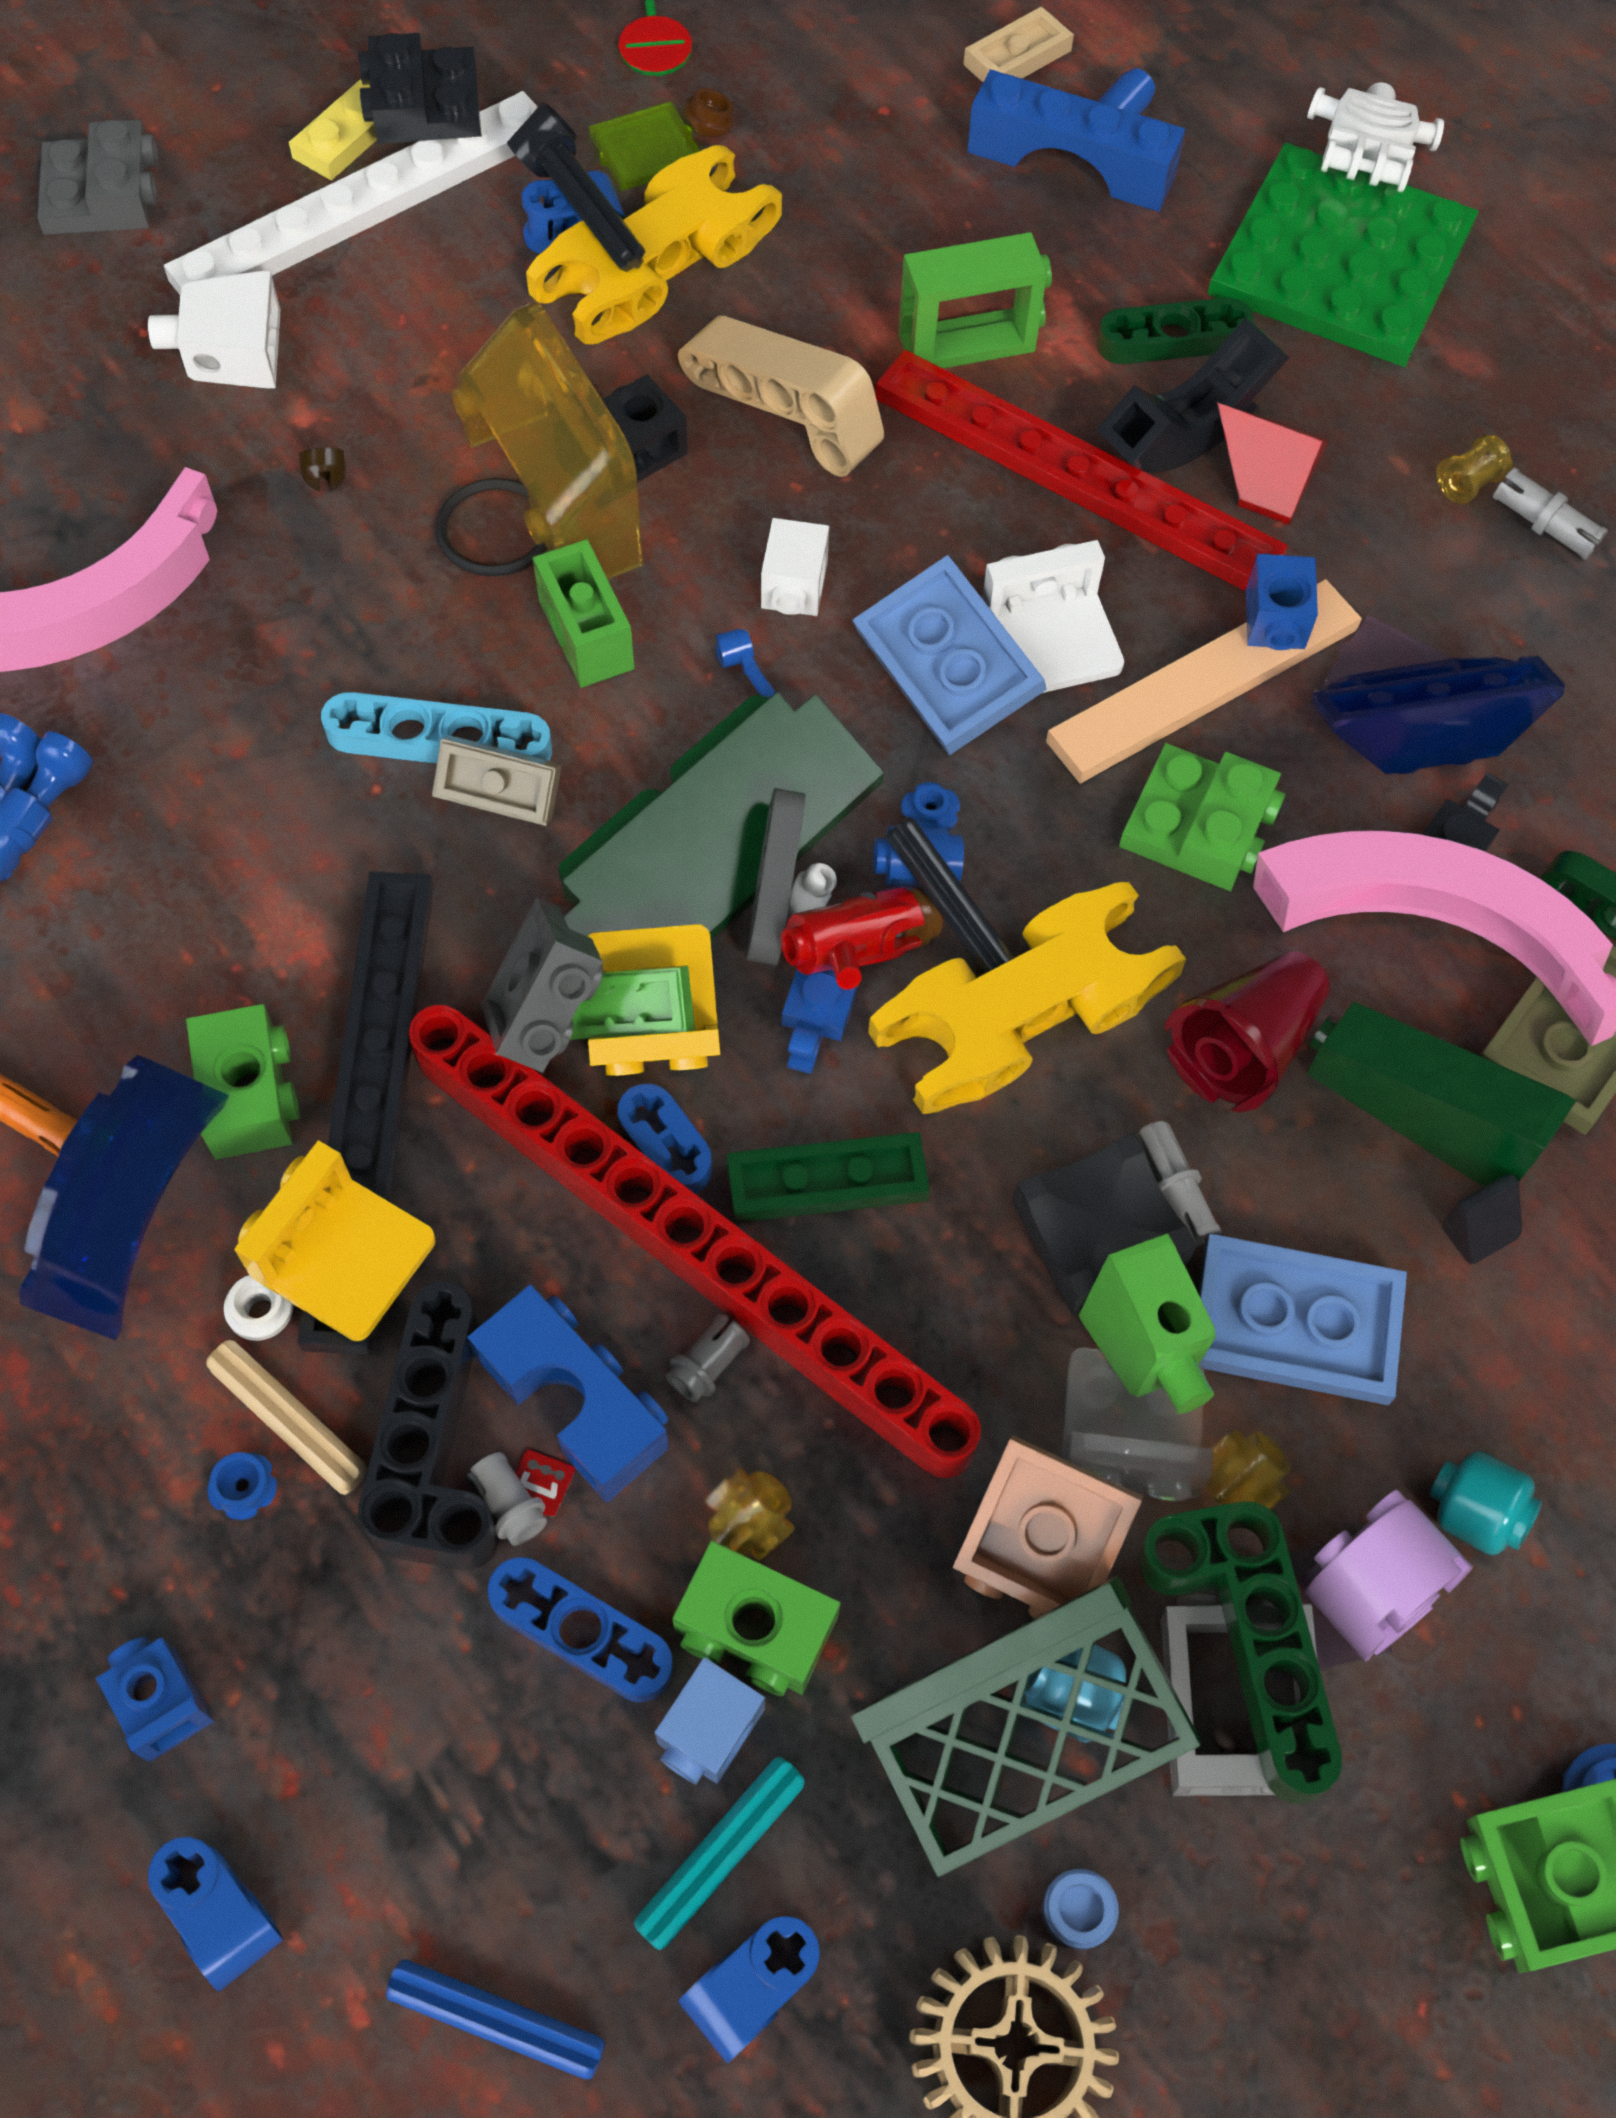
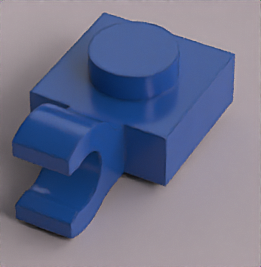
[781,969,859,1074]

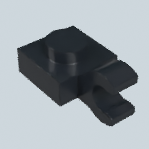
[1422,772,1509,852]

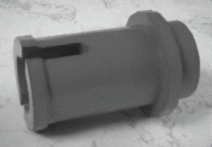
[666,1314,750,1402]

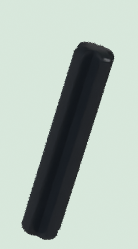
[887,817,1014,974]

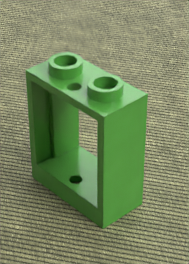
[898,232,1052,369]

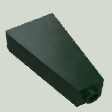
[1307,1001,1576,1187]

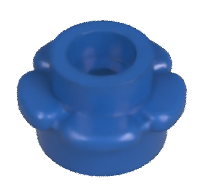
[901,782,960,832]
[207,1452,277,1520]

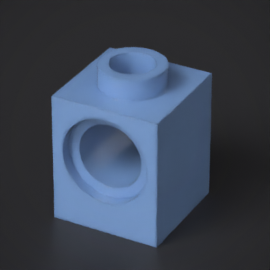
[655,1657,765,1785]

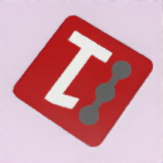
[515,1449,575,1517]

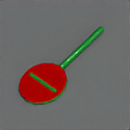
[618,0,692,76]

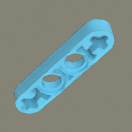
[321,692,552,764]

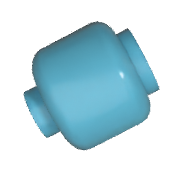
[1025,1644,1126,1743]

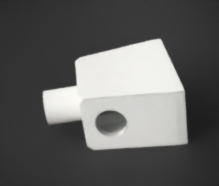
[148,270,281,389]

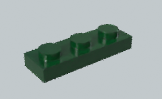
[727,1132,930,1223]

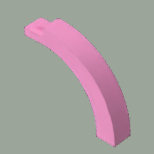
[0,467,218,672]
[1253,831,1616,1046]

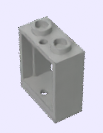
[1160,1594,1319,1796]

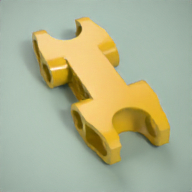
[526,145,782,345]
[868,882,1186,1114]

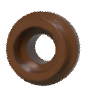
[683,88,734,138]

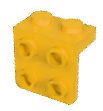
[588,924,720,1076]
[234,1140,436,1341]

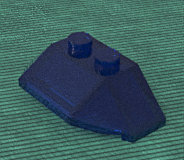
[1312,656,1565,774]

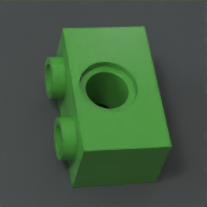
[533,539,635,688]
[186,1004,300,1160]
[673,1540,841,1696]

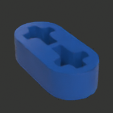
[617,1084,712,1194]

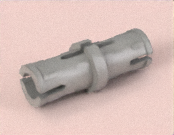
[1492,467,1608,560]

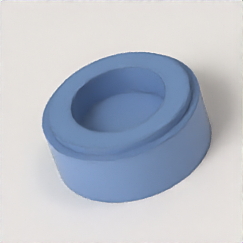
[1041,1869,1119,1950]

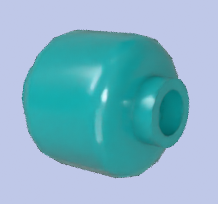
[1429,1450,1543,1556]

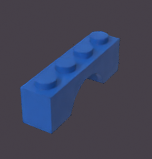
[968,69,1185,212]

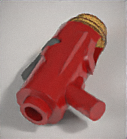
[781,887,943,990]

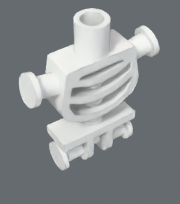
[1307,82,1444,193]

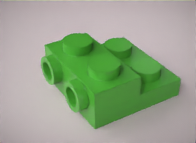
[1119,743,1286,892]
[1460,1779,1616,1973]

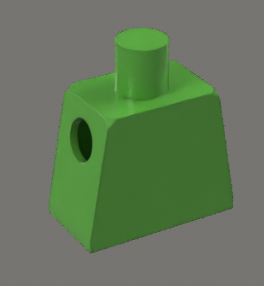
[1078,1233,1216,1414]

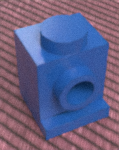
[96,1637,215,1762]

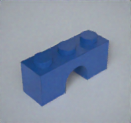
[467,1284,669,1503]

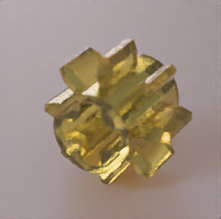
[1204,1429,1291,1510]
[705,1469,795,1560]

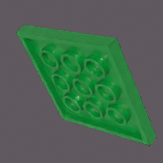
[1207,142,1479,367]

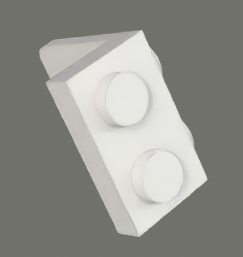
[982,540,1124,693]

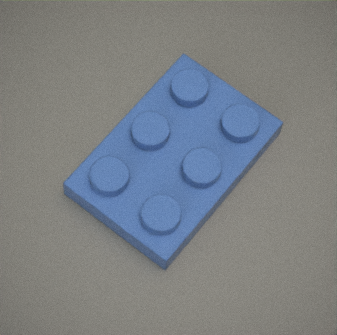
[852,555,1047,756]
[1198,1233,1407,1405]

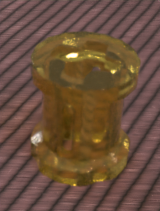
[1436,434,1513,505]

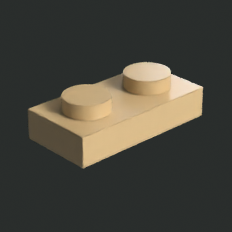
[963,6,1074,82]

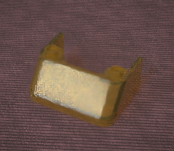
[451,301,643,580]

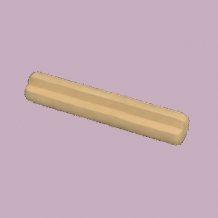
[206,1340,368,1495]

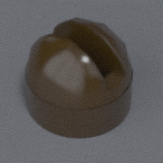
[299,448,346,491]

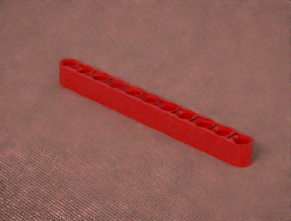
[409,1005,981,1478]

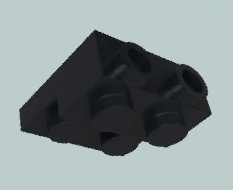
[358,33,482,144]

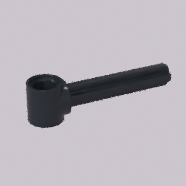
[507,102,645,272]

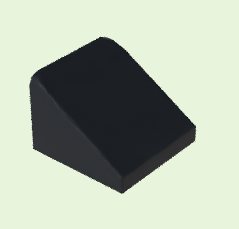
[1442,1174,1522,1264]

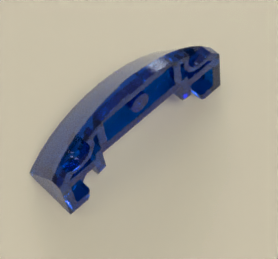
[19,1055,229,1340]

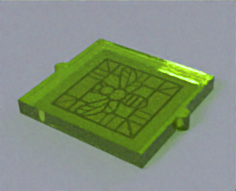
[589,101,700,191]

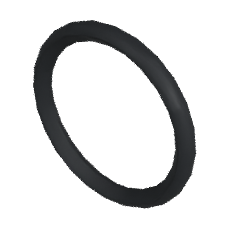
[435,478,555,576]

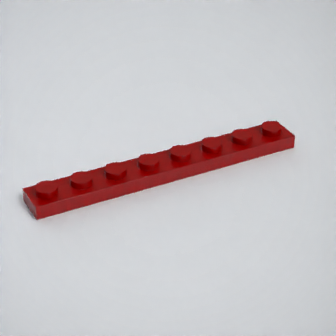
[875,349,1288,592]

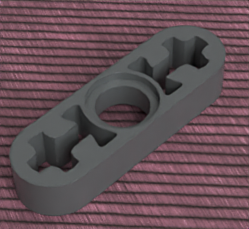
[745,788,806,966]

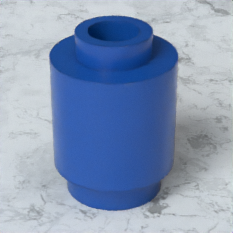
[873,826,964,888]

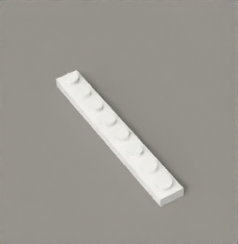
[164,91,538,295]

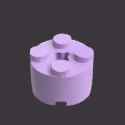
[1300,1490,1473,1662]

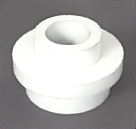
[224,1275,293,1341]

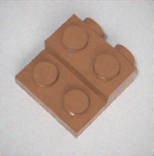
[953,1435,1143,1618]

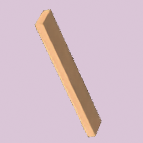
[1046,579,1362,784]

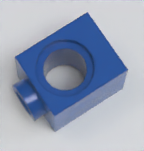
[1246,554,1318,650]

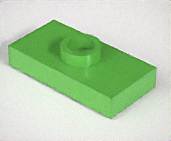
[570,965,695,1040]

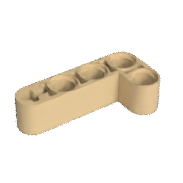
[678,315,884,477]

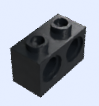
[555,374,688,505]

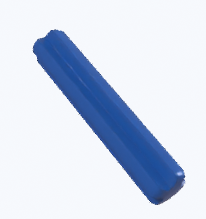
[385,1959,605,2080]

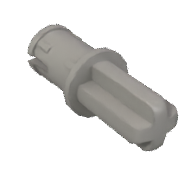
[1136,1121,1222,1248]

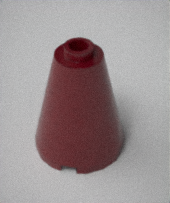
[1164,952,1330,1113]

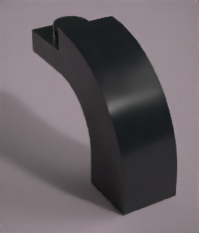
[1097,317,1290,473]

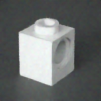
[761,518,829,616]

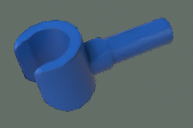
[715,629,776,698]

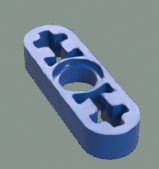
[488,1557,674,1702]

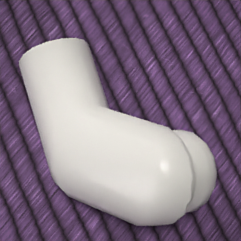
[787,863,837,920]

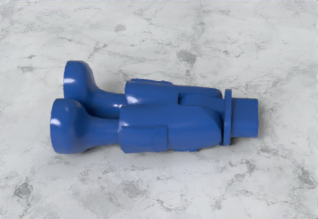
[0,713,93,883]

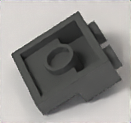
[37,119,159,235]
[480,897,603,1073]

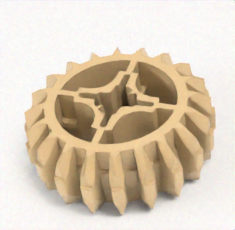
[909,1935,1119,2118]

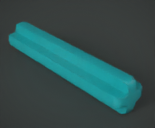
[634,1756,805,1950]

